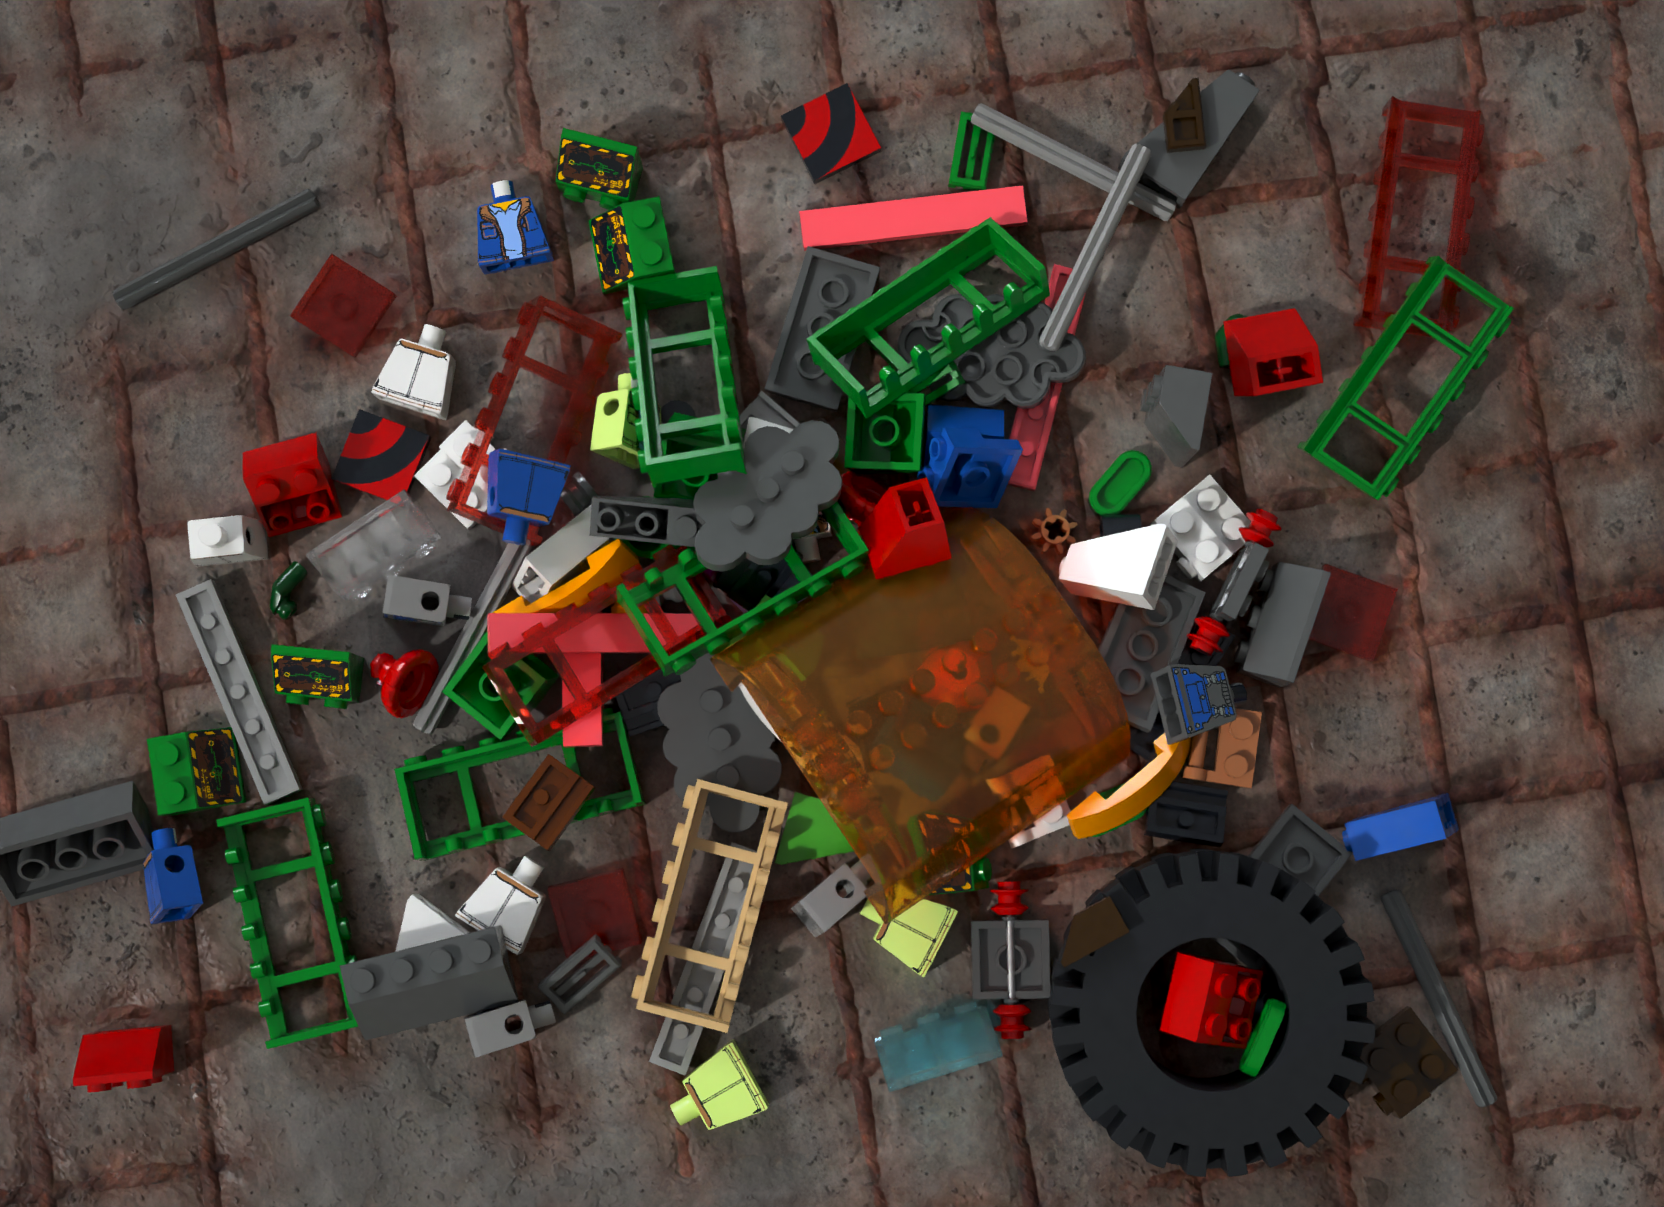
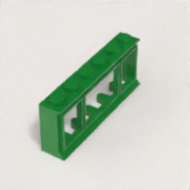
[806,217,1050,419]
[1297,256,1514,500]
[623,266,747,488]
[616,502,869,677]
[394,708,646,861]
[216,797,358,1049]

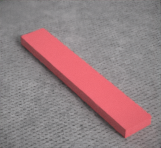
[799,185,1028,251]
[1008,264,1086,491]
[487,613,718,654]

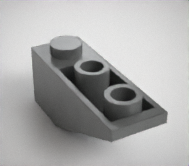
[589,496,702,547]

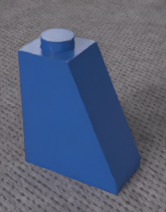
[1342,793,1459,861]

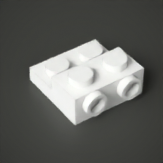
[414,420,507,530]
[1150,474,1250,582]

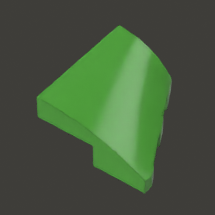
[775,792,869,865]

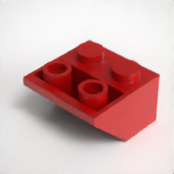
[1223,308,1323,396]
[243,432,342,537]
[859,477,952,580]
[1160,952,1263,1049]
[73,1025,174,1092]

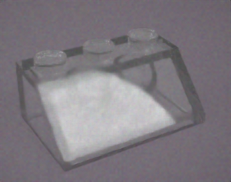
[306,490,442,601]

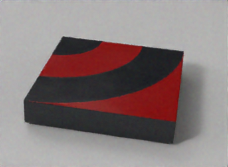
[781,83,881,184]
[331,409,432,507]

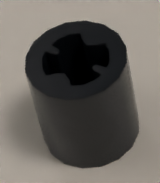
[1099,514,1142,537]

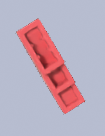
[562,602,604,748]

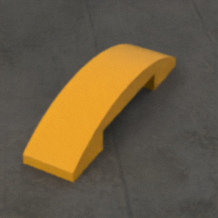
[492,539,639,613]
[1066,733,1192,839]

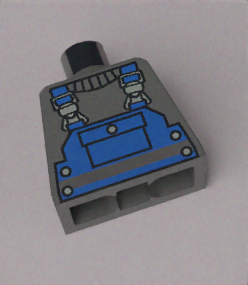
[1151,664,1247,745]

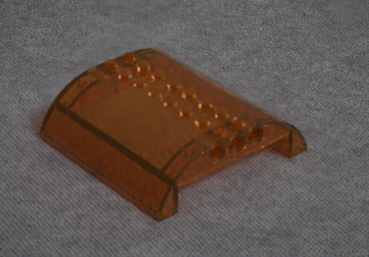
[710,507,1131,924]

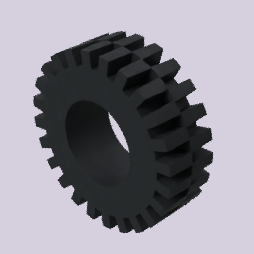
[1048,849,1375,1177]

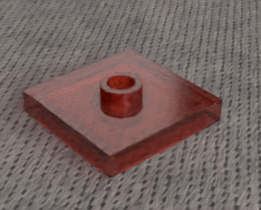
[290,253,397,358]
[1308,564,1398,662]
[547,868,643,959]

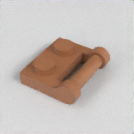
[1183,708,1262,788]

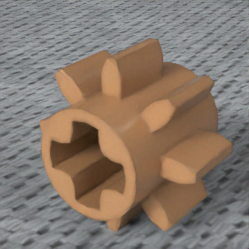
[1030,508,1078,555]

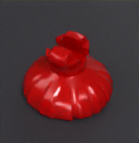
[839,471,888,539]
[370,649,439,719]

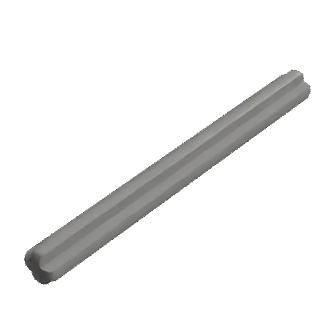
[971,103,1177,221]
[1039,143,1151,352]
[413,530,536,735]

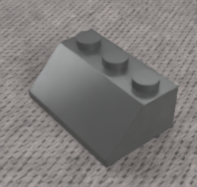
[1140,365,1212,467]
[1234,562,1331,688]

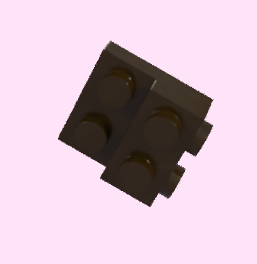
[1360,1006,1458,1119]

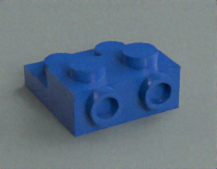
[917,427,1023,508]

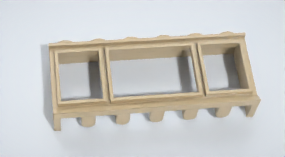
[631,779,788,1033]

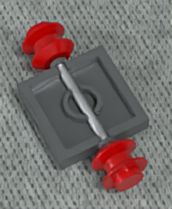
[1187,509,1282,656]
[971,881,1051,1039]

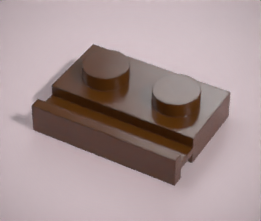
[502,754,596,852]

